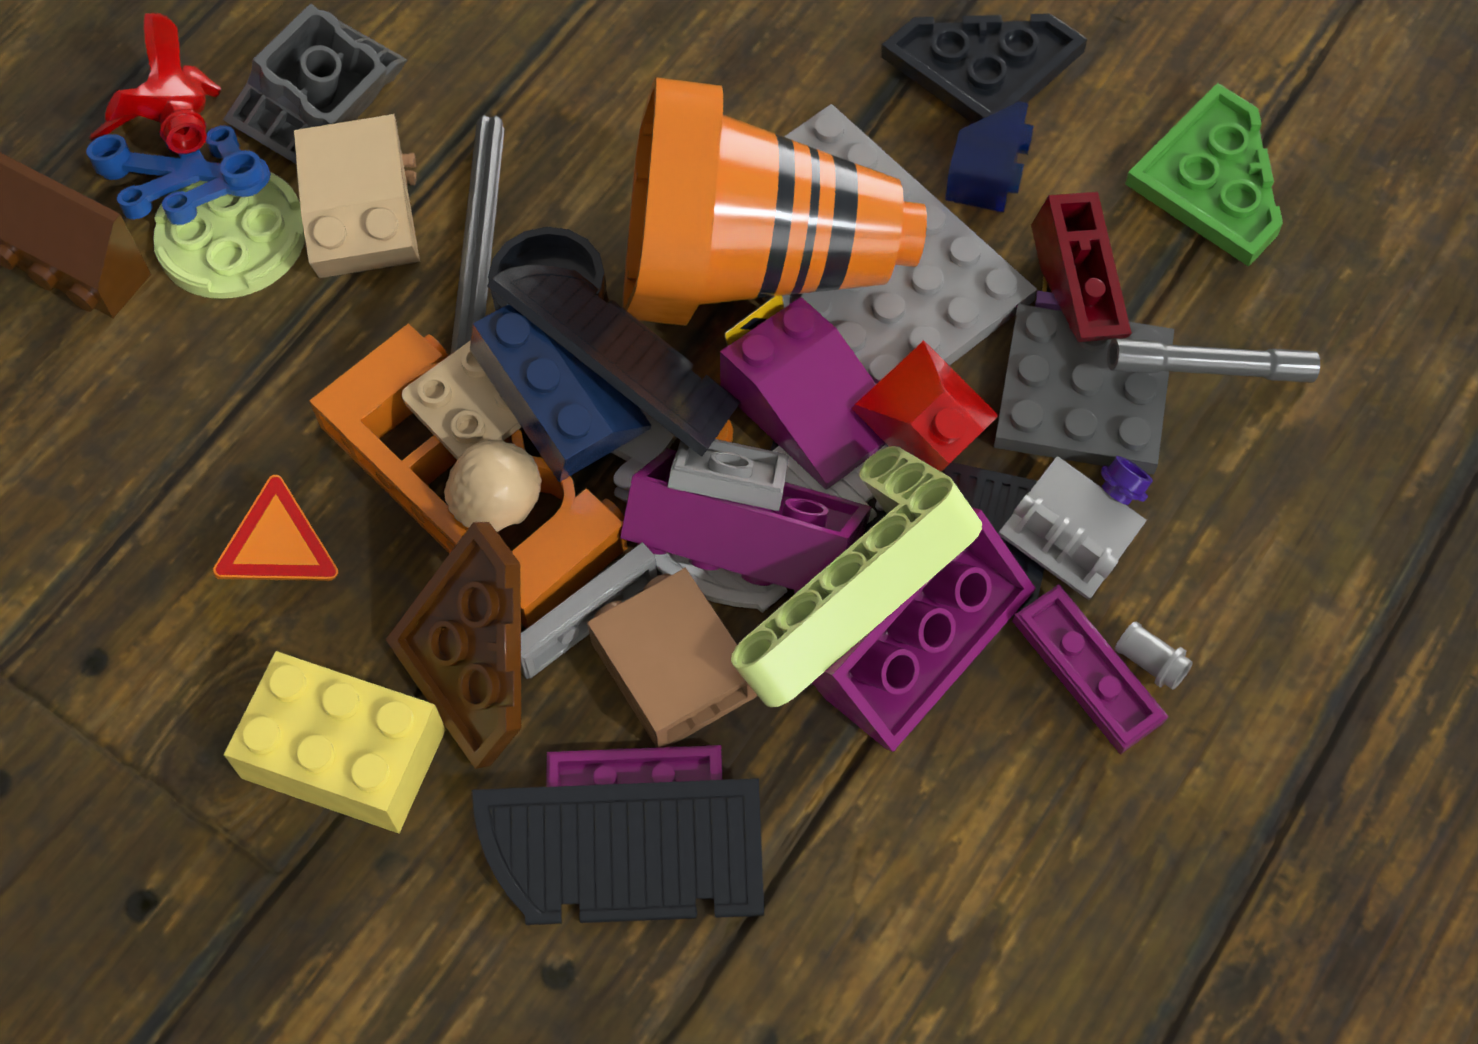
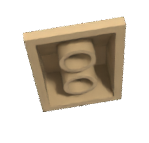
[294,114,420,278]

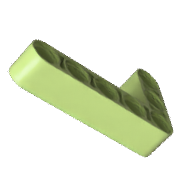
[731,446,982,707]

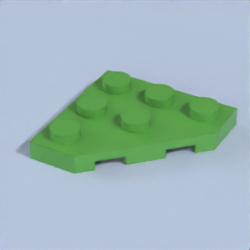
[1125,83,1283,267]

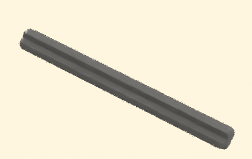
[451,116,504,354]

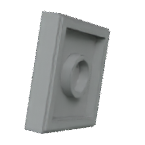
[667,439,789,511]

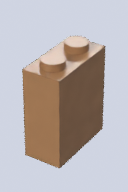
[587,567,757,748]

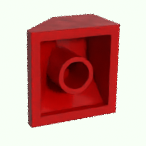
[851,340,999,472]

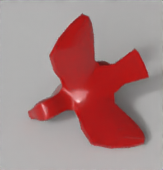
[89,12,221,154]

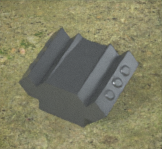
[223,3,408,164]

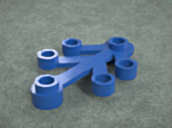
[87,126,271,225]

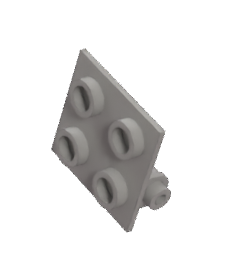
[998,456,1147,600]

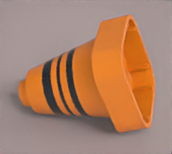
[622,77,927,326]

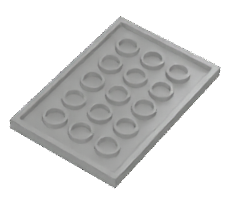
[761,104,1037,384]

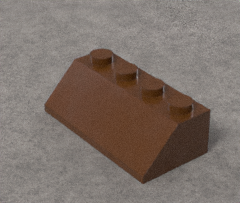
[0,153,151,318]

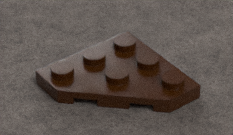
[385,522,521,769]

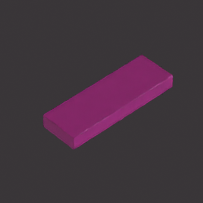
[1012,585,1169,755]
[546,745,722,787]

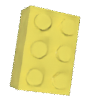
[224,651,446,833]

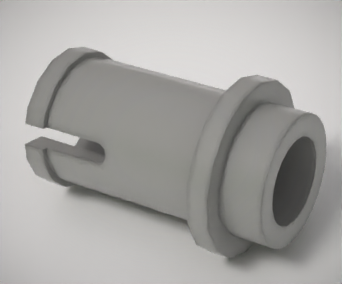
[1115,621,1193,690]

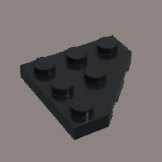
[881,14,1087,136]

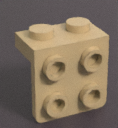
[402,340,521,459]

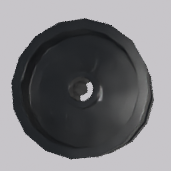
[488,227,609,311]

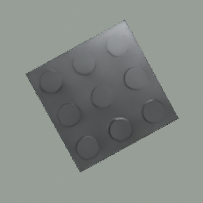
[994,304,1174,475]

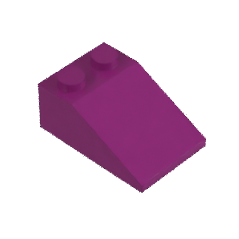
[720,297,886,490]

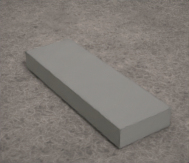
[521,542,658,679]

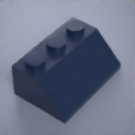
[470,304,652,482]

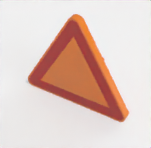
[213,475,338,581]

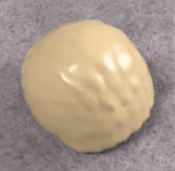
[444,440,542,532]

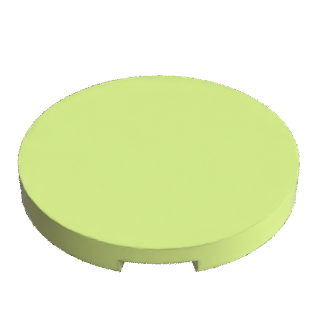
[154,172,305,299]

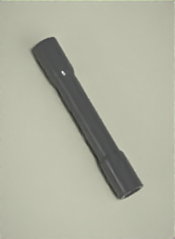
[1107,338,1320,383]

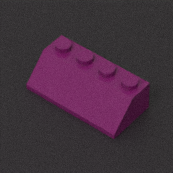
[620,448,872,594]
[812,508,1036,752]

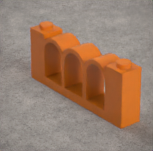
[309,323,628,629]

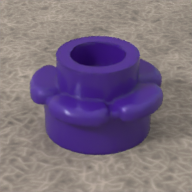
[1101,456,1153,505]

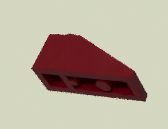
[1031,192,1132,342]

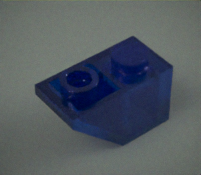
[945,101,1034,212]

